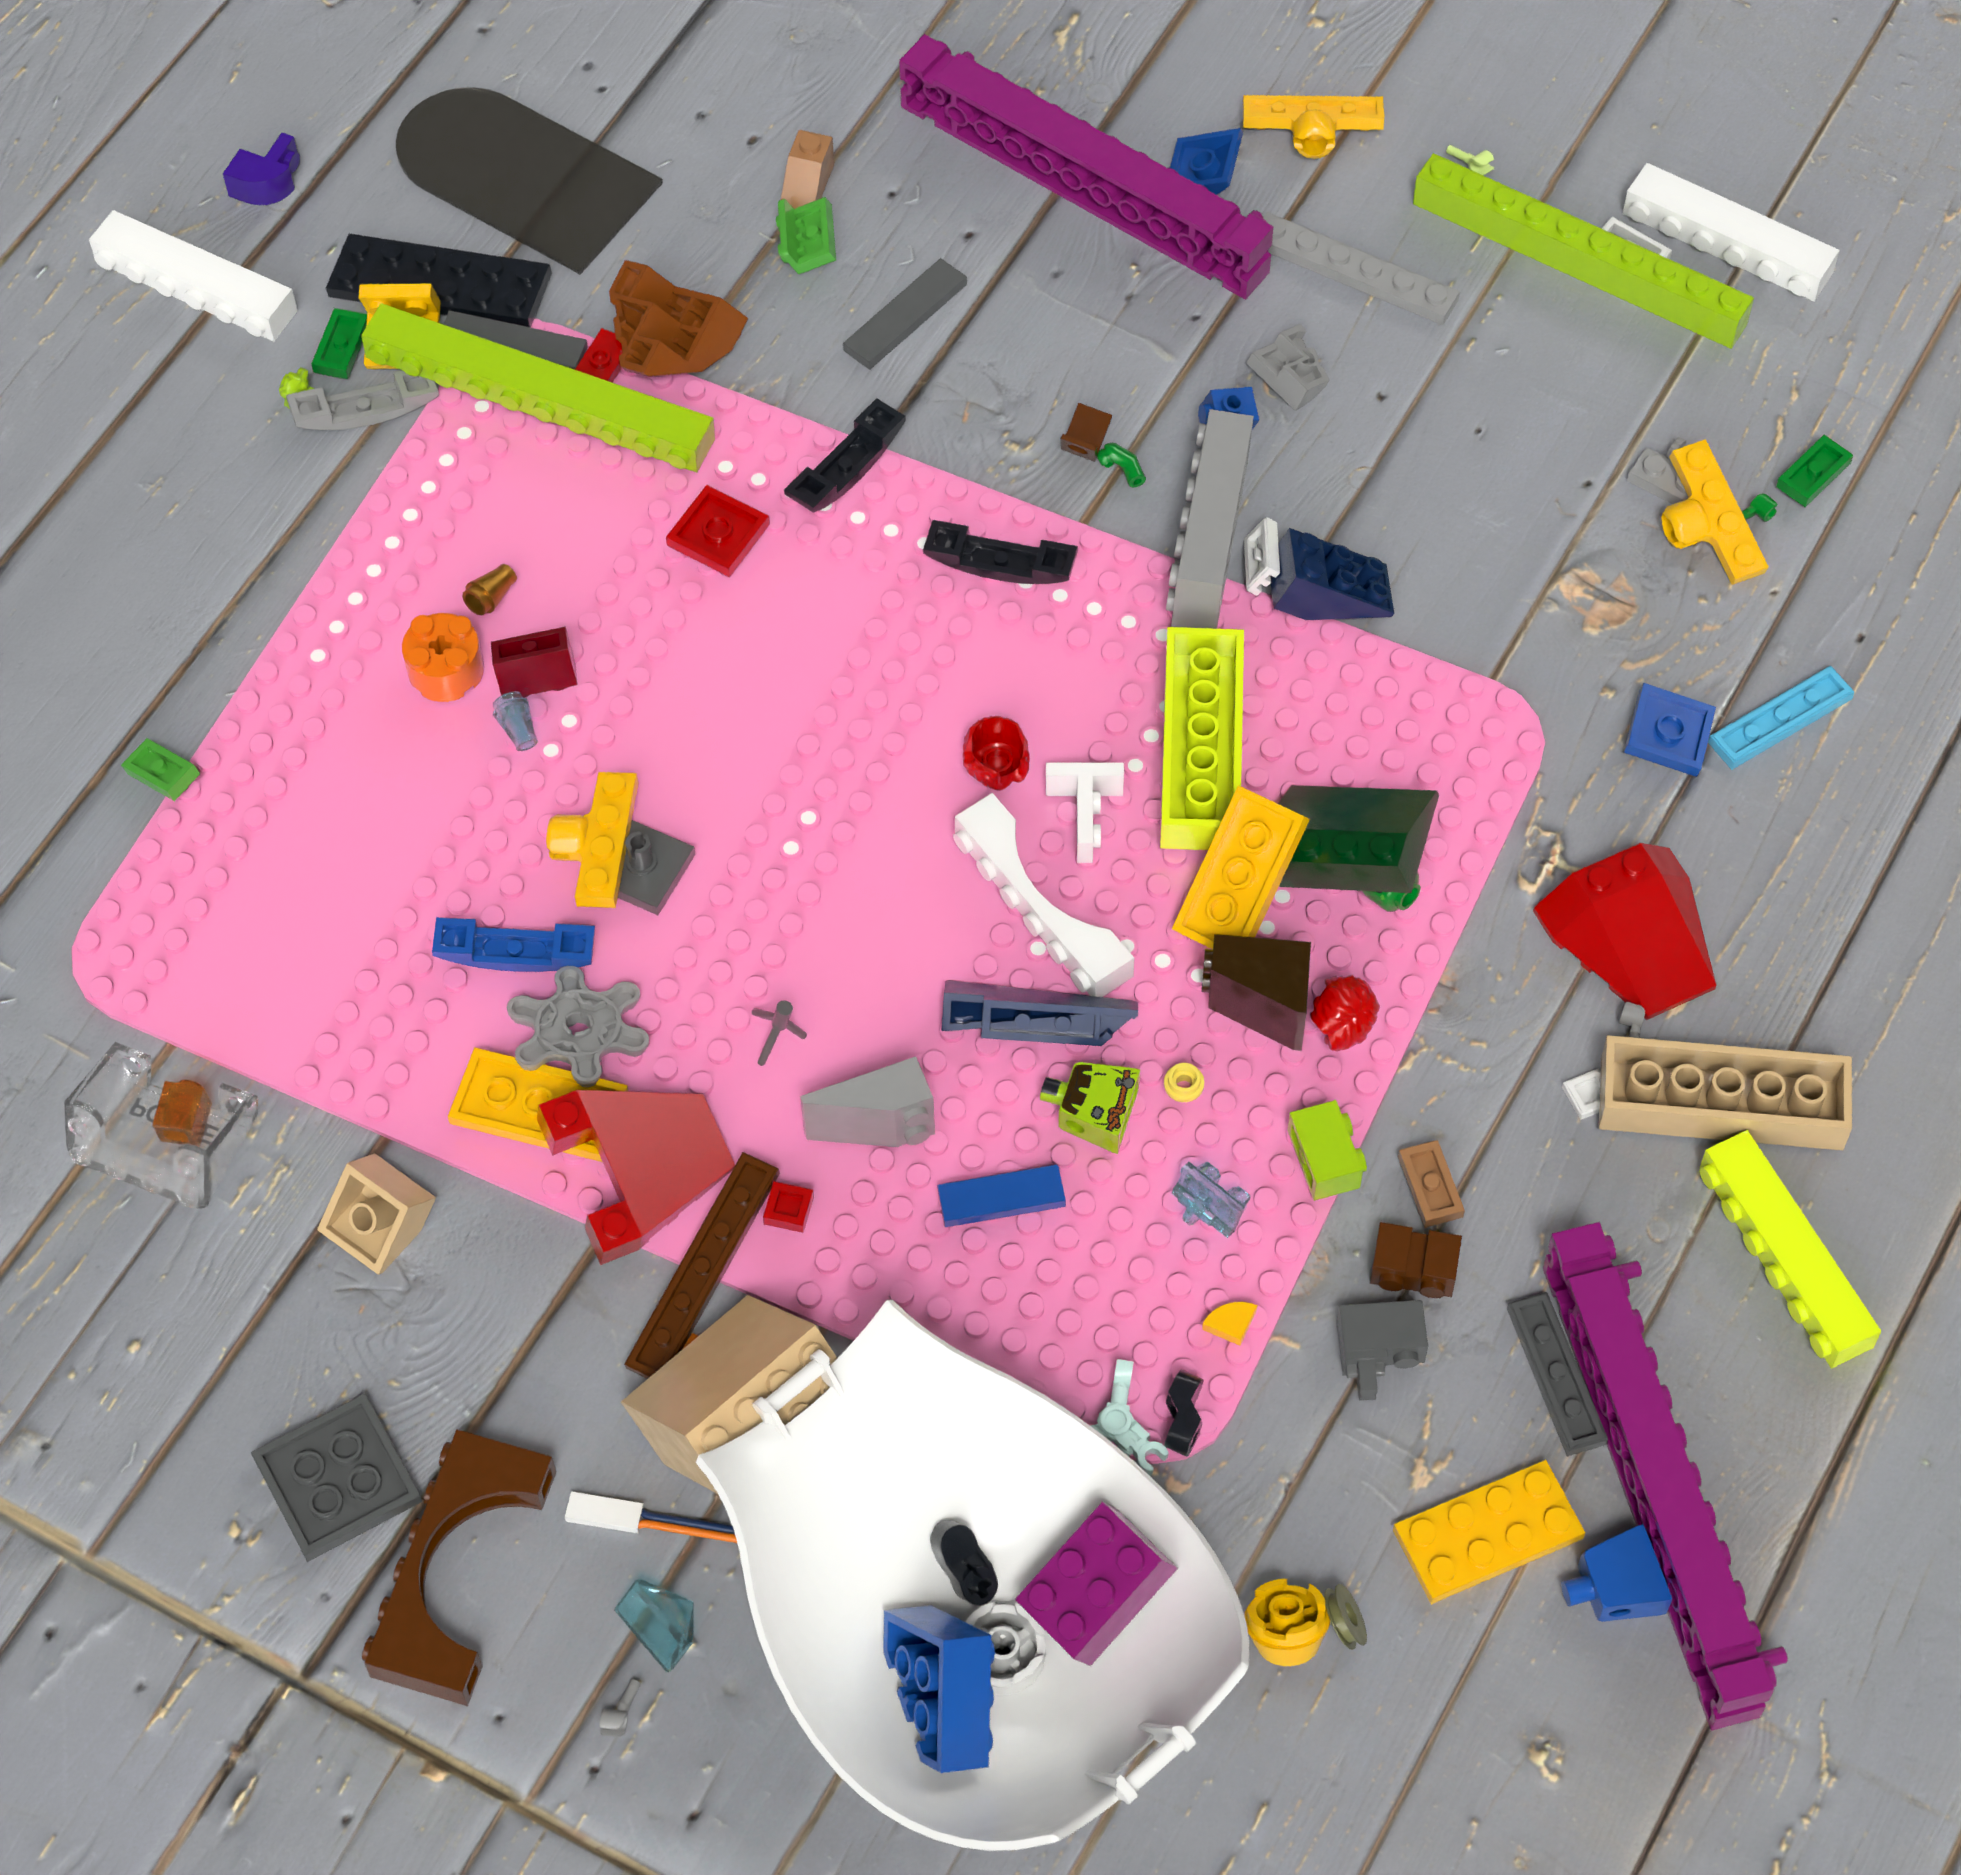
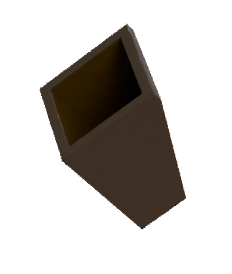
[1202,934,1311,1051]

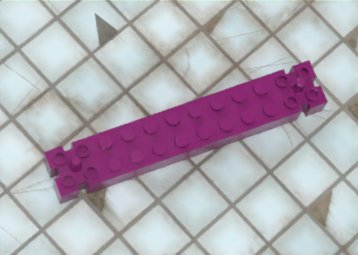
[899,34,1274,300]
[1542,1222,1788,1731]

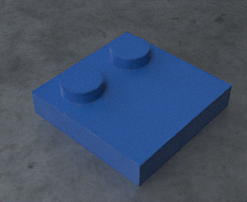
[1624,683,1716,777]

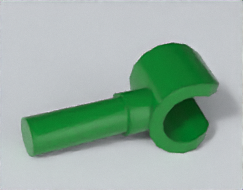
[1741,494,1777,522]

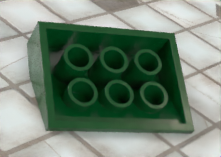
[1278,785,1439,893]

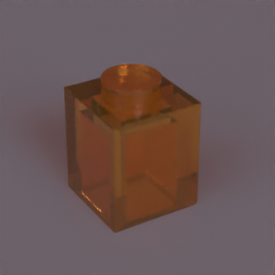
[152,1080,212,1147]

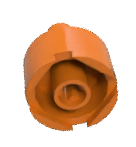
[402,613,484,702]

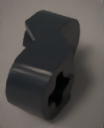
[1164,1370,1204,1457]
[930,1520,998,1606]

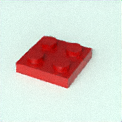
[666,485,770,577]

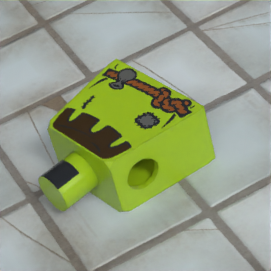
[1040,1062,1140,1154]

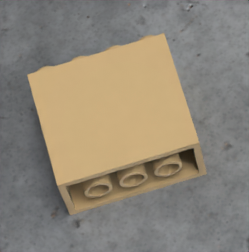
[621,1295,837,1494]

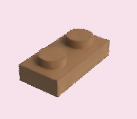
[1398,1140,1465,1228]

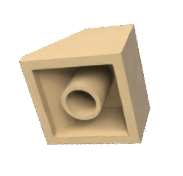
[317,1153,436,1275]

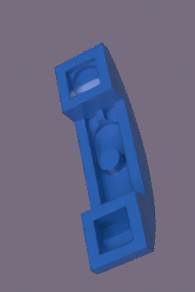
[432,917,595,972]

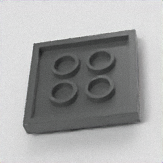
[251,1393,422,1562]

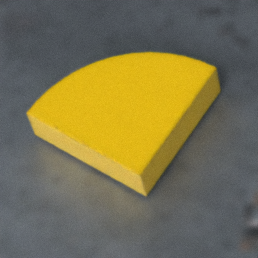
[1202,1302,1258,1346]

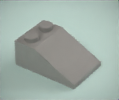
[800,1056,935,1147]

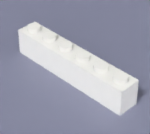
[1623,163,1840,302]
[89,210,298,341]

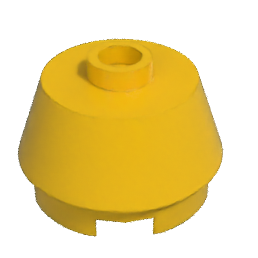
[1244,1578,1330,1666]

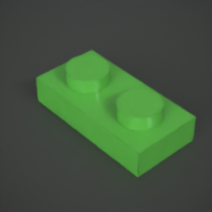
[121,738,200,801]

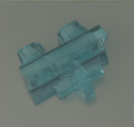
[1171,1161,1250,1238]

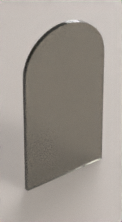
[396,87,663,275]

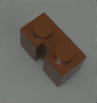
[1370,1222,1462,1298]

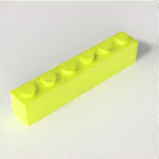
[1699,1130,1881,1369]

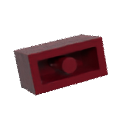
[491,627,578,700]

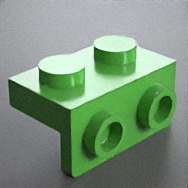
[776,197,836,275]

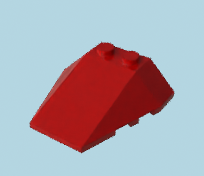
[1533,843,1717,1020]

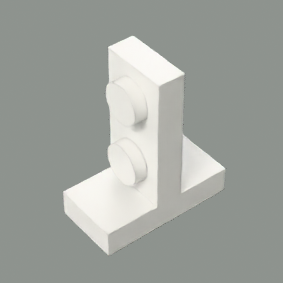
[1046,763,1124,863]

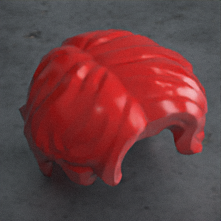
[963,716,1030,791]
[1310,975,1380,1051]

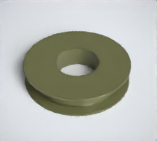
[1324,1584,1367,1650]

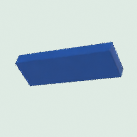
[937,1164,1066,1228]

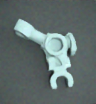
[1090,1359,1169,1476]

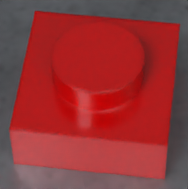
[763,1181,814,1233]

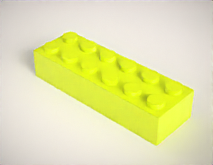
[1160,627,1244,850]

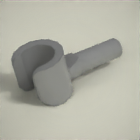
[1619,1002,1645,1038]
[599,1679,641,1737]

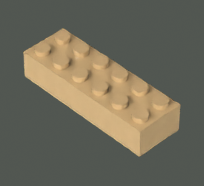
[1599,1035,1852,1151]

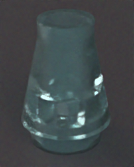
[493,692,538,751]

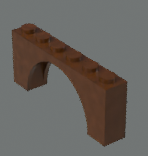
[362,1429,557,1706]

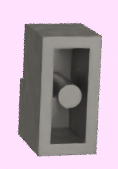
[1336,1300,1428,1401]

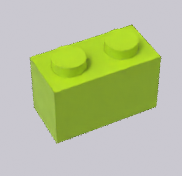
[1287,1100,1367,1201]

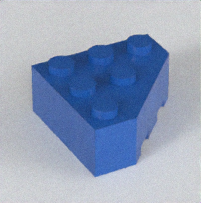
[883,1605,995,1773]

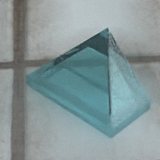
[614,1579,694,1673]

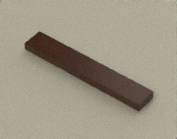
[624,1152,780,1379]

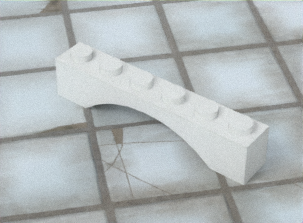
[953,793,1134,997]

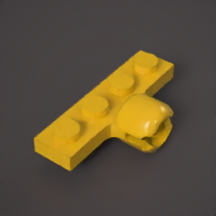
[1243,95,1384,159]
[1661,439,1769,585]
[546,772,639,908]

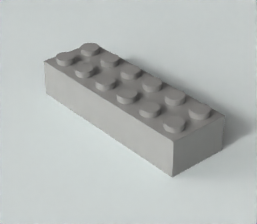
[1166,409,1254,629]

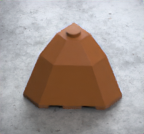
[609,260,748,377]

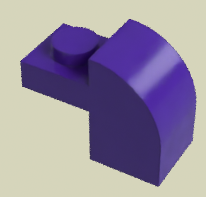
[223,132,300,205]

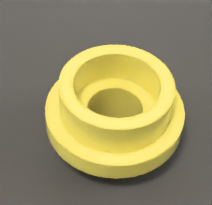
[1164,1063,1204,1102]

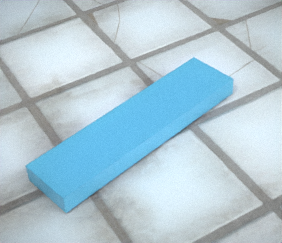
[1708,665,1855,770]

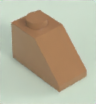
[781,130,834,209]

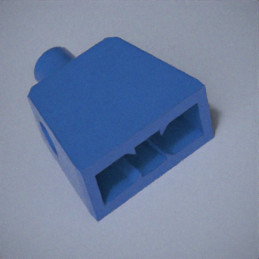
[1561,1524,1673,1622]

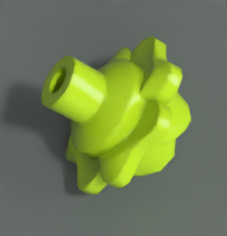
[279,367,315,409]

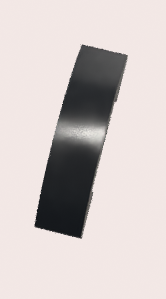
[784,398,906,513]
[923,520,1078,584]

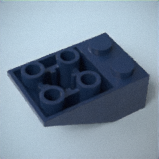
[1270,528,1394,620]

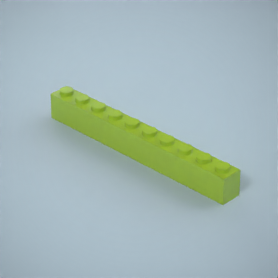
[1413,153,1754,349]
[361,303,715,473]

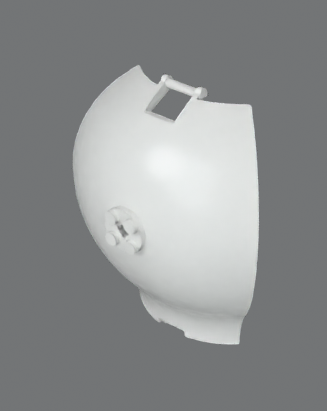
[696,1300,1249,1851]

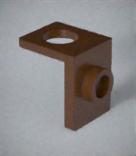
[1060,403,1112,462]

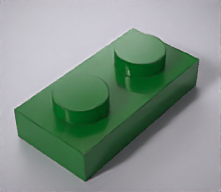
[311,308,367,379]
[1776,435,1853,507]

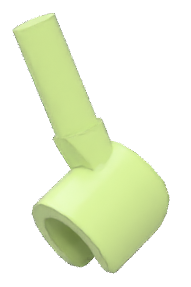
[1446,145,1494,175]

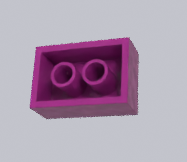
[1015,1502,1178,1666]

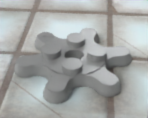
[507,966,649,1087]

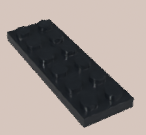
[326,233,552,328]

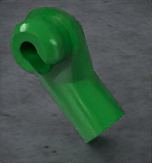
[1097,443,1146,488]

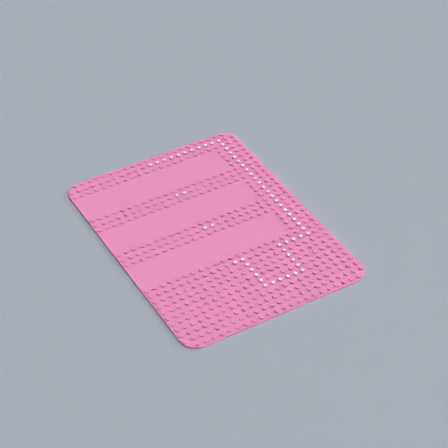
[72,318,1545,1464]

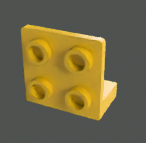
[359,284,441,369]

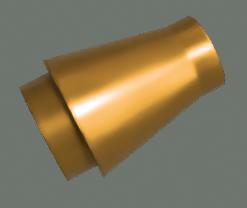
[462,564,517,615]

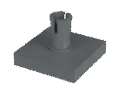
[618,820,695,915]

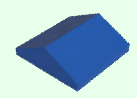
[1170,128,1243,195]

